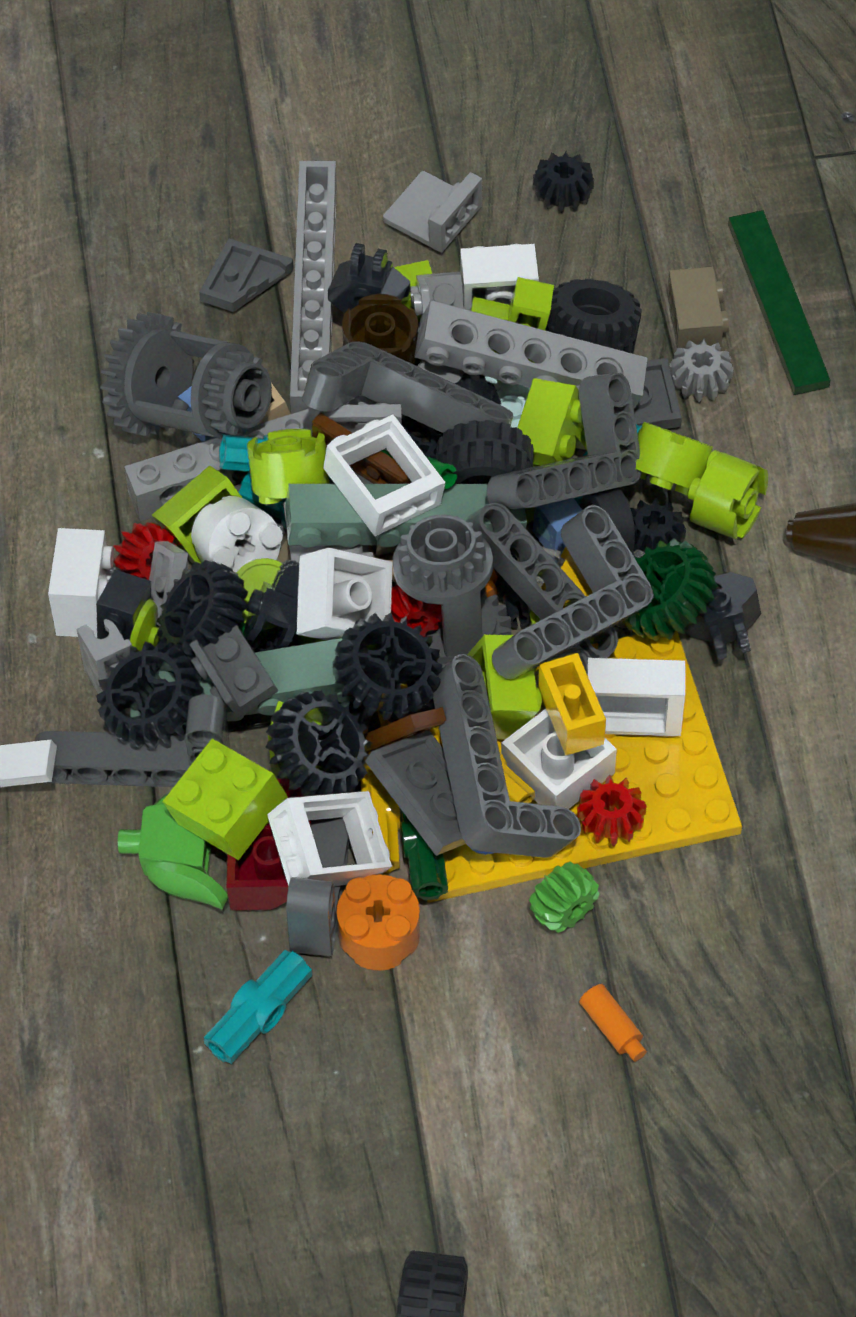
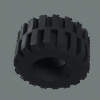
[545,278,642,354]
[436,420,534,484]
[396,1250,468,1317]

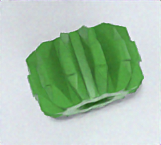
[529,861,600,933]

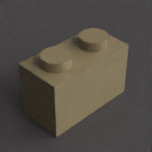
[667,267,729,348]

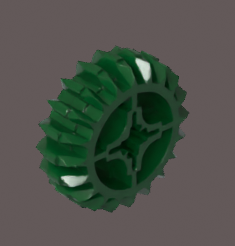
[623,539,718,642]

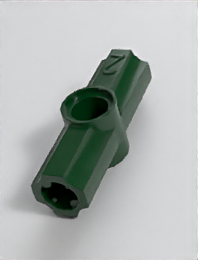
[401,810,448,900]

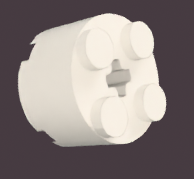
[191,496,283,572]

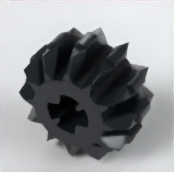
[533,151,594,213]
[630,497,686,558]

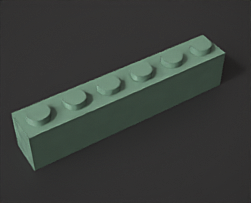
[285,484,527,547]
[131,638,369,726]

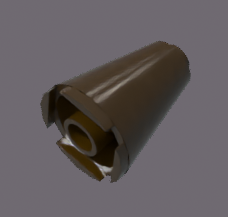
[786,503,856,569]

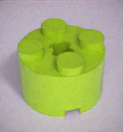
[636,422,713,495]
[247,429,330,504]
[688,450,768,540]

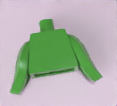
[118,793,228,910]

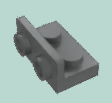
[190,625,279,718]

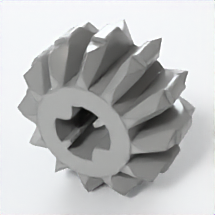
[670,338,733,403]

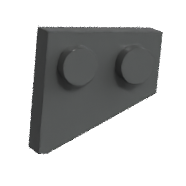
[199,238,294,312]

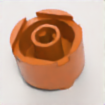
[337,874,420,970]

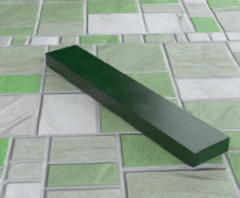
[728,210,831,395]

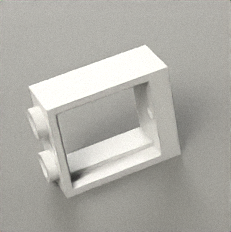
[323,414,445,536]
[587,658,685,736]
[267,791,392,886]

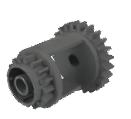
[100,312,272,439]
[393,515,511,668]

